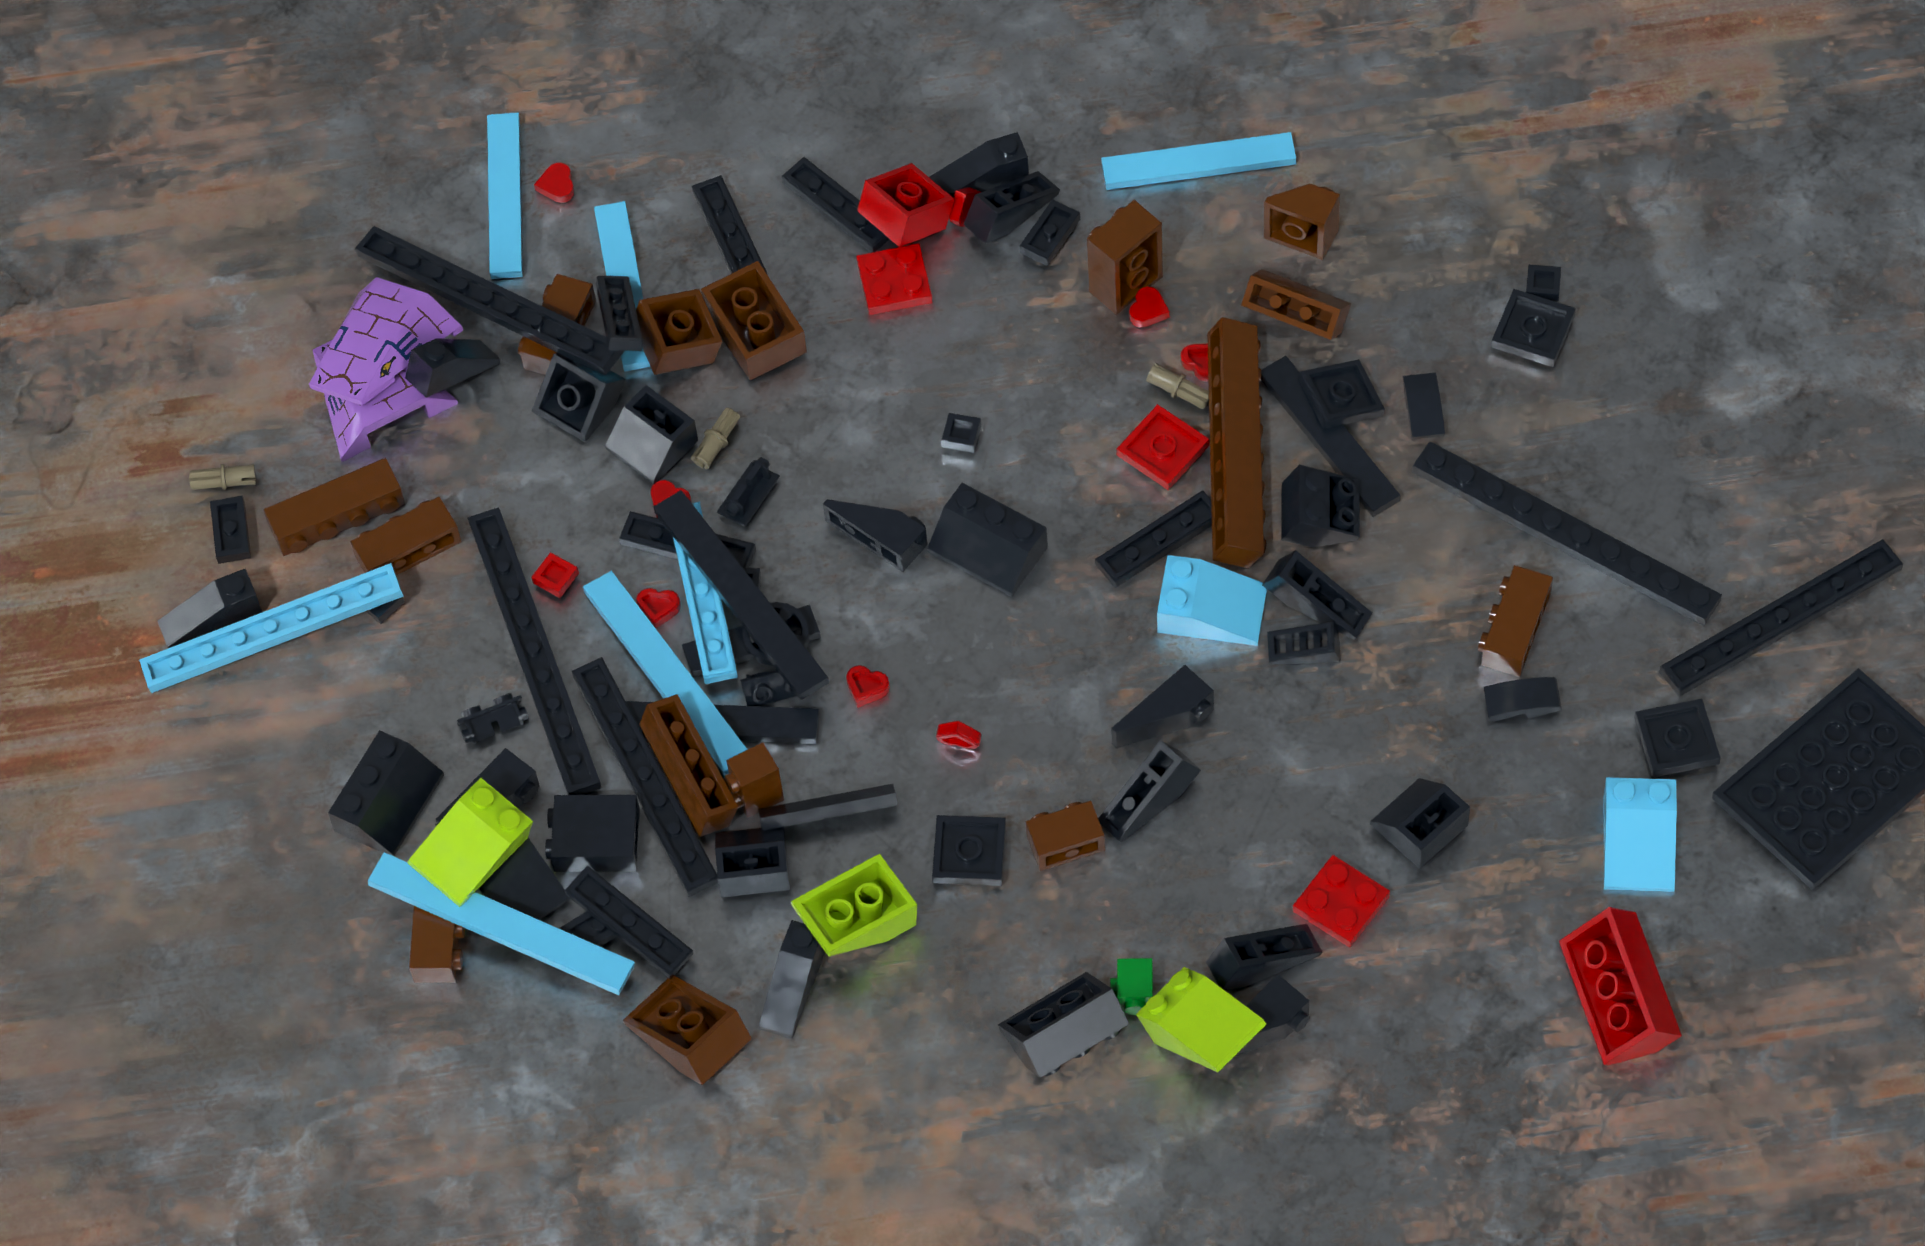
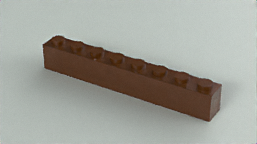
[1207,317,1267,569]

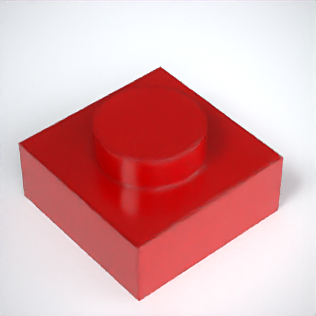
[531,552,579,598]

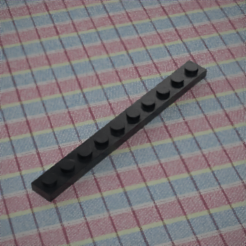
[355,226,624,376]
[1412,441,1722,626]
[467,507,602,795]

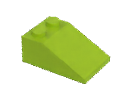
[407,778,533,907]
[791,853,917,956]
[1136,967,1266,1072]

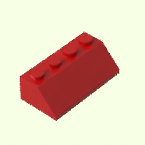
[1559,907,1682,1066]

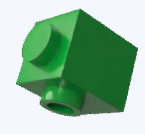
[1110,958,1153,1015]

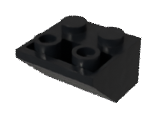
[605,385,698,484]
[1281,464,1360,548]
[1370,778,1470,869]
[715,827,790,898]

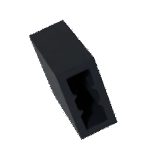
[545,795,640,872]

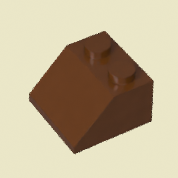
[1264,184,1340,260]

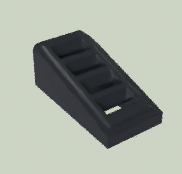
[1267,622,1341,665]

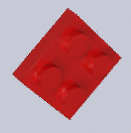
[856,243,933,316]
[1116,404,1210,491]
[1293,855,1390,948]

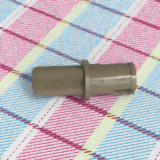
[1146,363,1209,409]
[691,407,740,469]
[189,464,256,490]

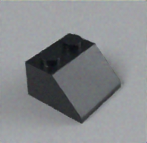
[532,353,626,442]

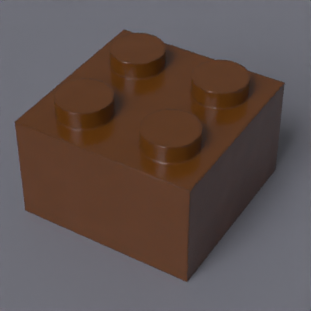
[636,289,722,375]

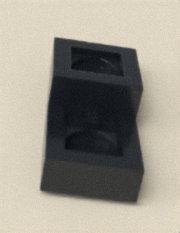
[1403,372,1445,439]
[1484,677,1562,722]

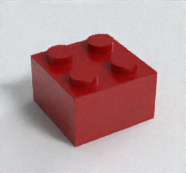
[857,163,954,247]

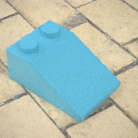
[1157,555,1267,646]
[1603,777,1677,892]

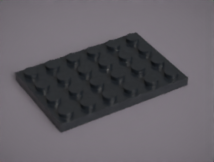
[1712,668,1925,890]

